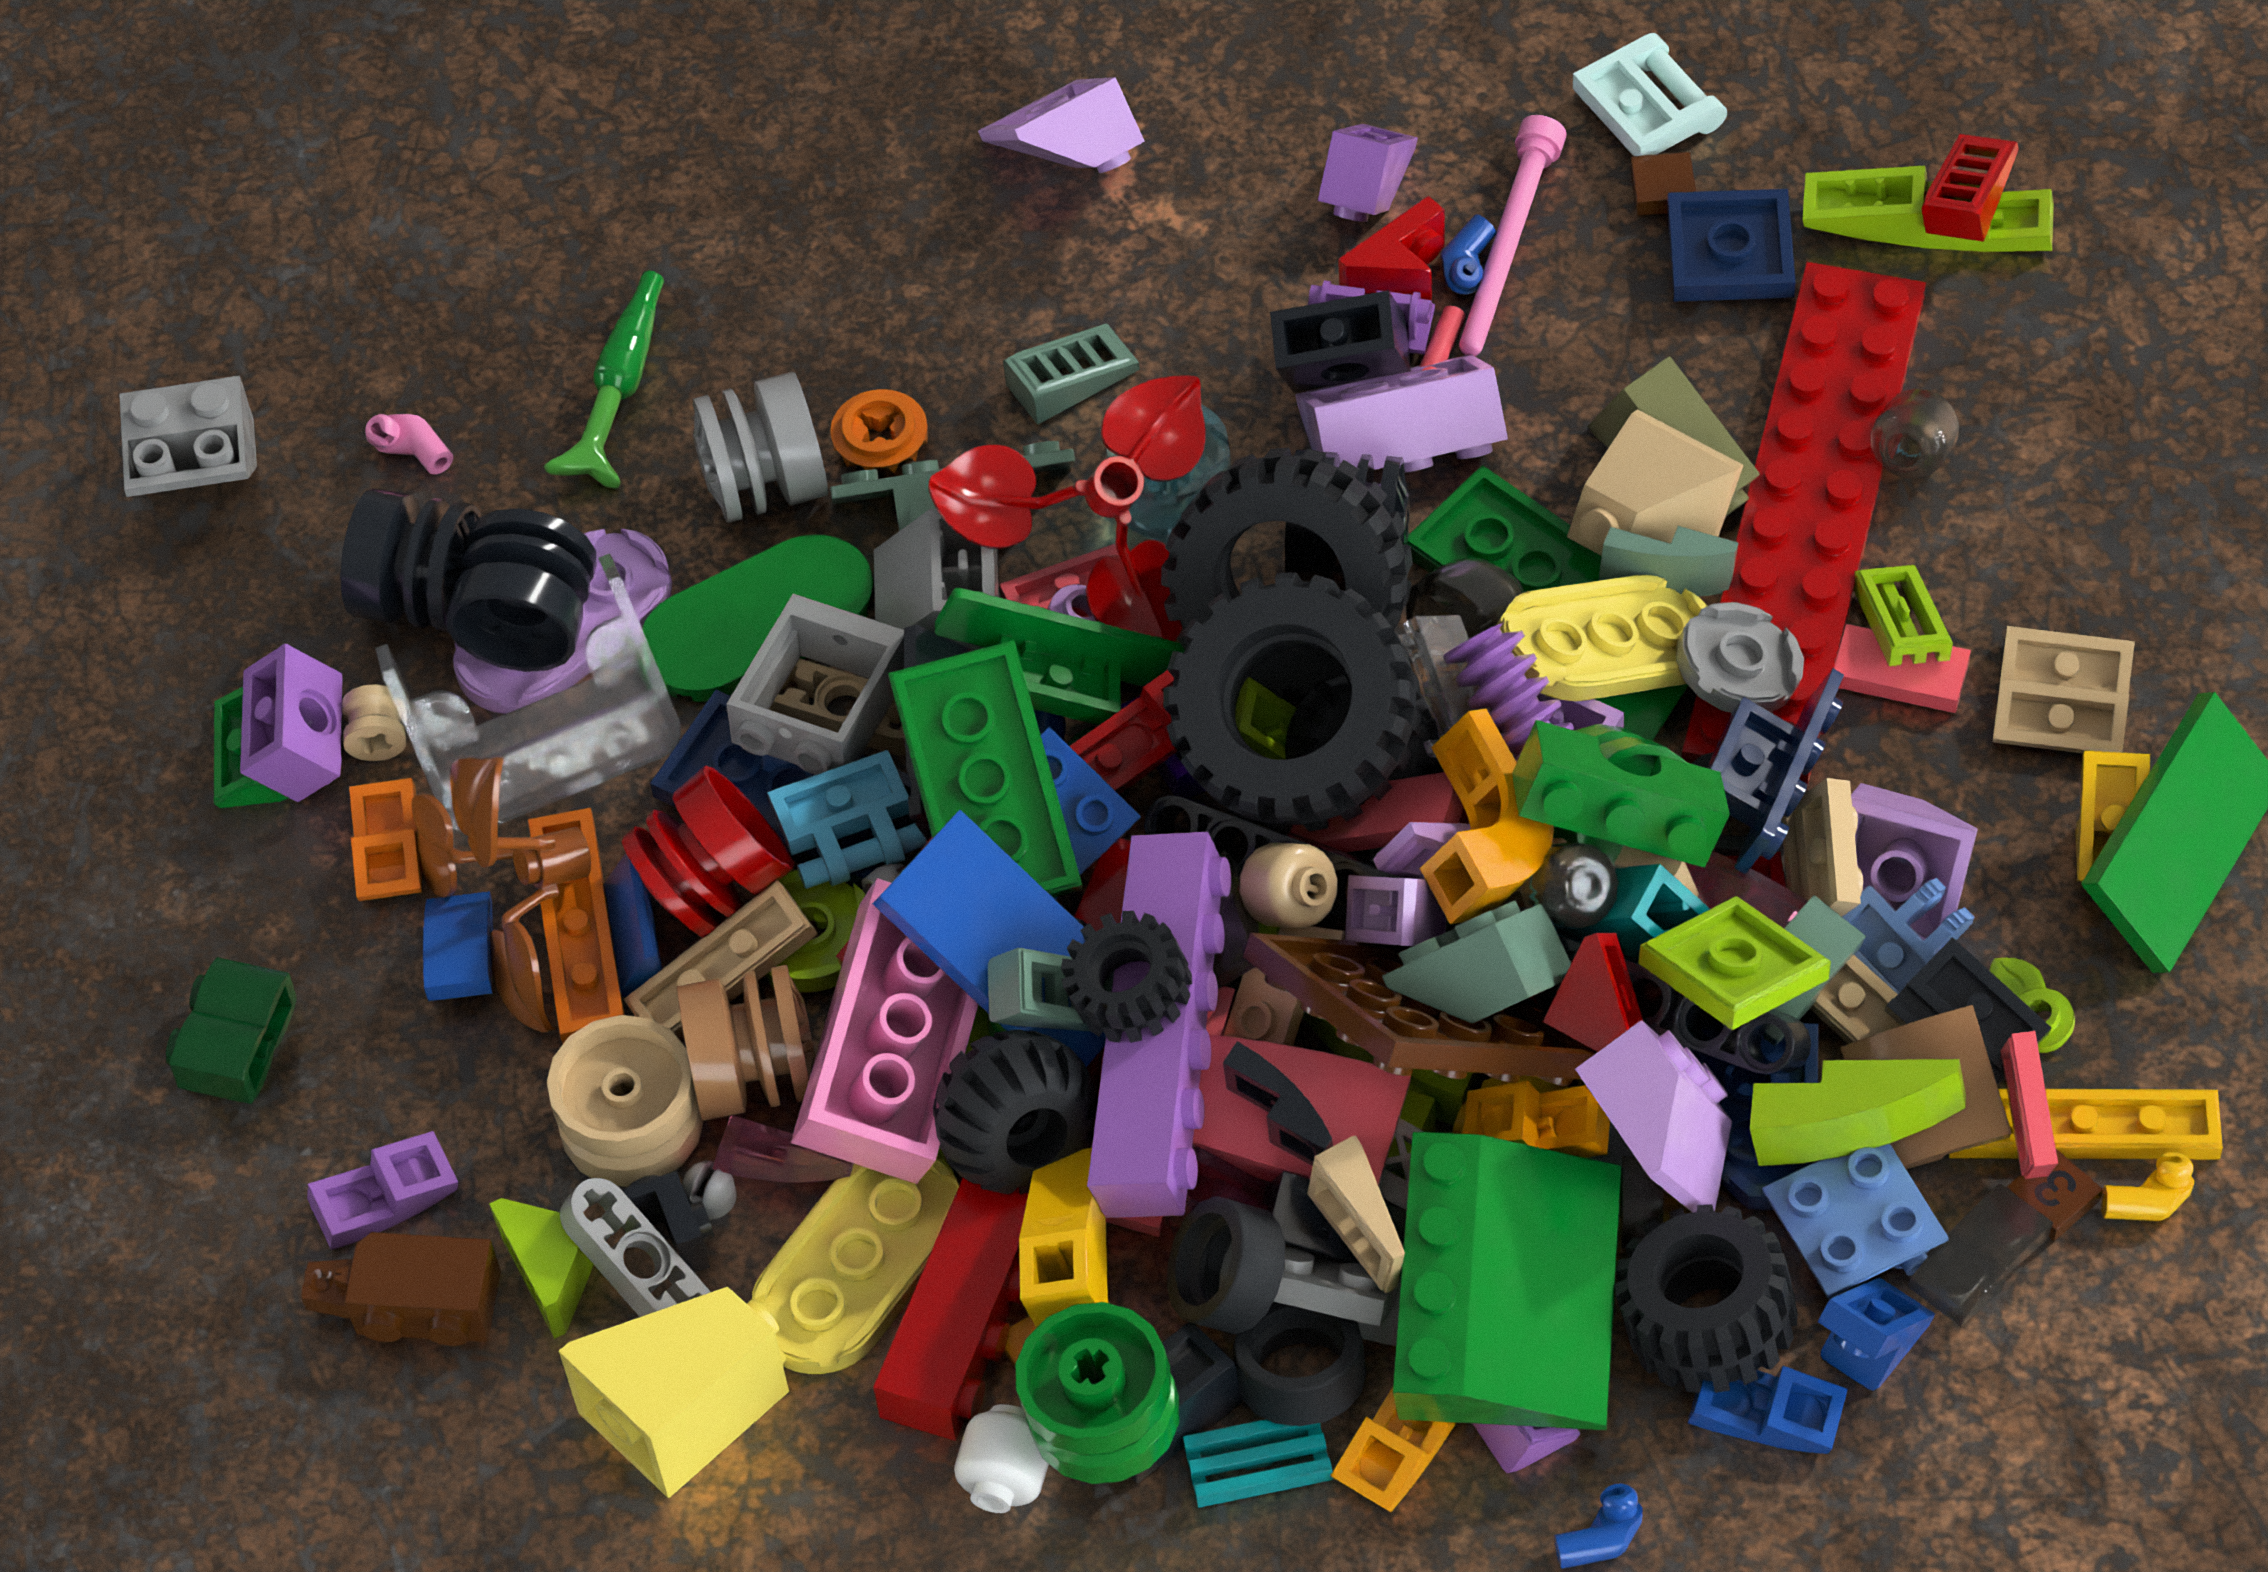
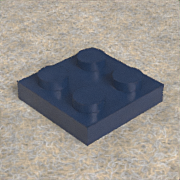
[1667,189,1796,302]

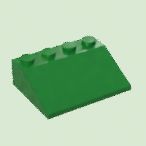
[1393,1132,1622,1430]

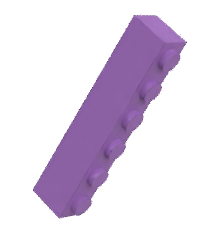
[1087,832,1231,1218]

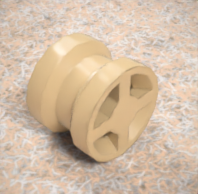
[342,684,406,761]

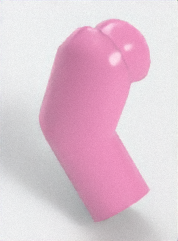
[365,414,454,475]

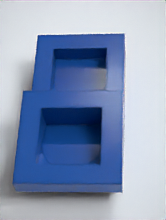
[423,891,493,1001]
[1687,1366,1848,1454]

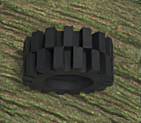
[1061,911,1192,1043]

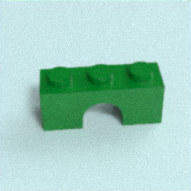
[1512,720,1730,868]

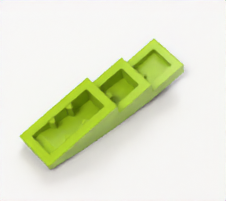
[1803,166,2054,252]

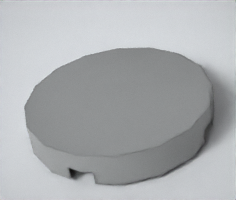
[1676,602,1804,713]

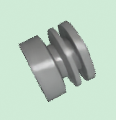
[692,371,828,523]

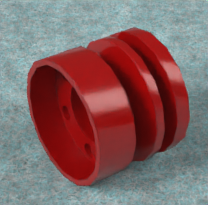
[622,765,794,938]

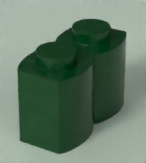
[166,957,297,1104]

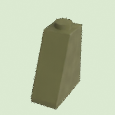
[1587,356,1760,518]

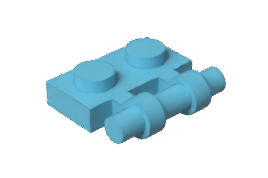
[767,750,927,889]

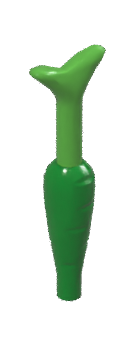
[543,270,664,489]

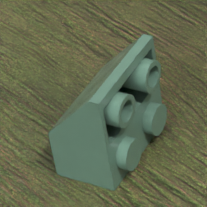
[1382,900,1571,1023]

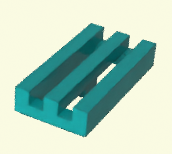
[1183,1419,1333,1508]

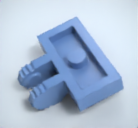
[1842,878,1975,994]

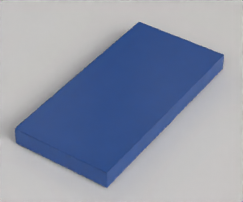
[872,810,1106,1067]

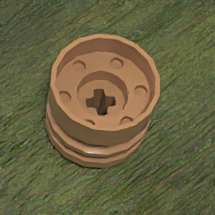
[676,965,815,1121]

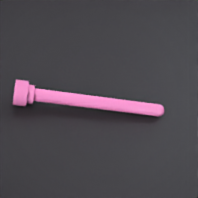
[1459,115,1567,356]

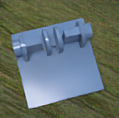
[1762,1144,1949,1298]

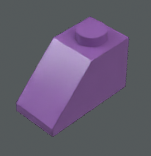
[1318,124,1418,222]

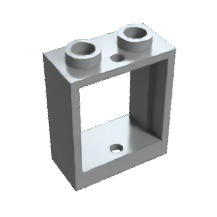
[727,594,904,775]

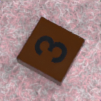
[2005,1149,2103,1241]

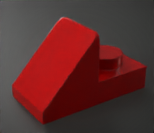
[1338,196,1445,300]

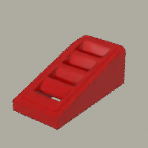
[1921,134,2019,242]

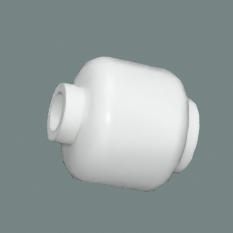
[954,1404,1049,1513]

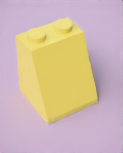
[559,1287,789,1498]

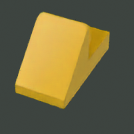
[2075,751,2151,882]

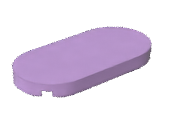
[453,529,672,714]

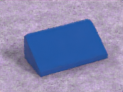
[604,853,662,997]

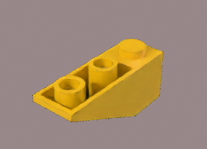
[1019,1148,1108,1328]

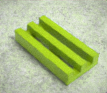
[1854,565,1953,666]

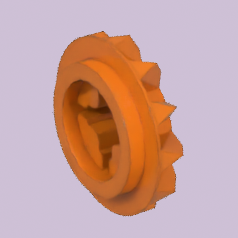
[830,389,927,474]

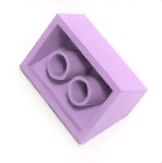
[1295,355,1508,472]
[1575,1020,1732,1213]

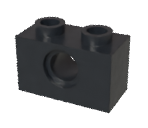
[1270,290,1411,393]

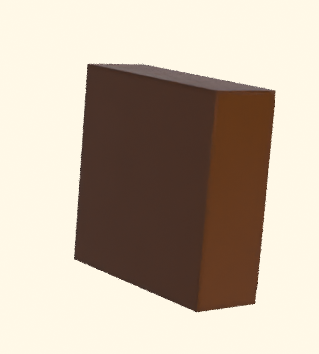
[1631,152,1696,216]

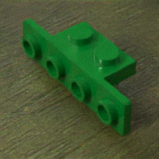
[935,588,1185,725]

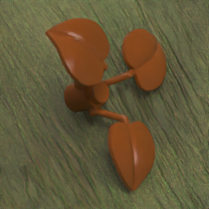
[411,757,591,1032]

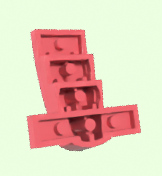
[1106,984,1411,1237]

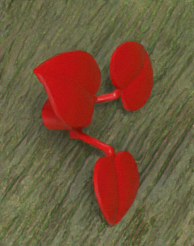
[928,375,1206,642]

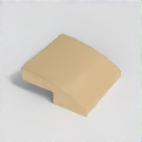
[1993,626,2135,753]

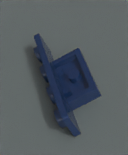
[1707,668,1844,874]

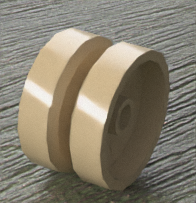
[547,1015,704,1187]

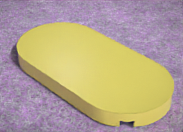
[1497,575,1707,701]
[752,1156,959,1374]

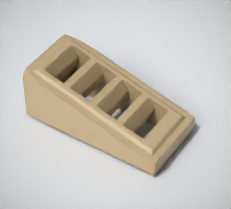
[1307,1136,1405,1293]

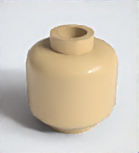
[1239,843,1337,928]

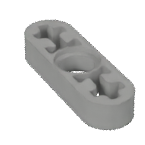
[560,1178,711,1317]

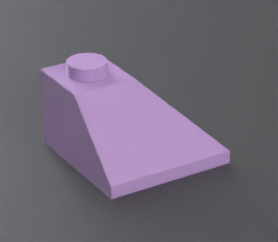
[978,77,1145,173]
[1851,783,1978,940]

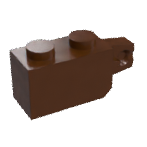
[301,1232,501,1346]

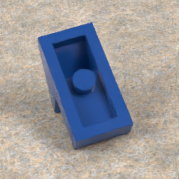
[1817,1277,1936,1391]

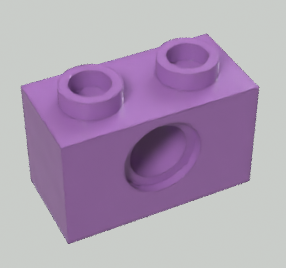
[240,643,342,802]

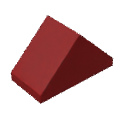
[1543,933,1643,1052]

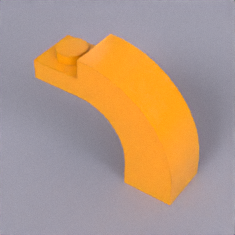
[1419,709,1554,924]

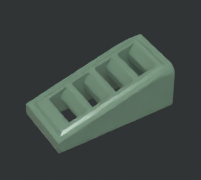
[1003,323,1140,425]
[988,947,1114,1032]

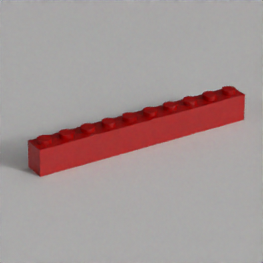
[873,838,1131,1441]

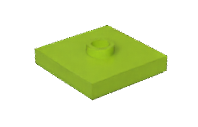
[1638,896,1831,1030]

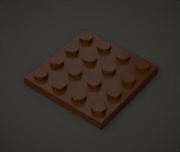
[1243,933,1597,1086]

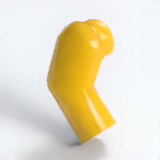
[2101,1152,2194,1221]

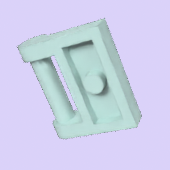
[1573,33,1728,156]

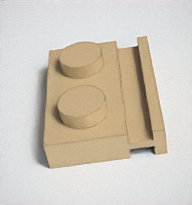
[1781,778,1863,921]

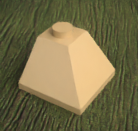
[1567,409,1744,556]

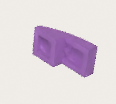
[307,1131,458,1250]

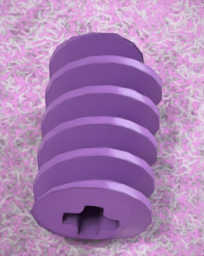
[1443,623,1574,762]

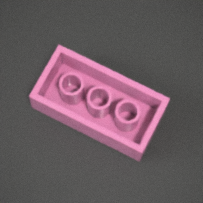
[791,878,979,1184]

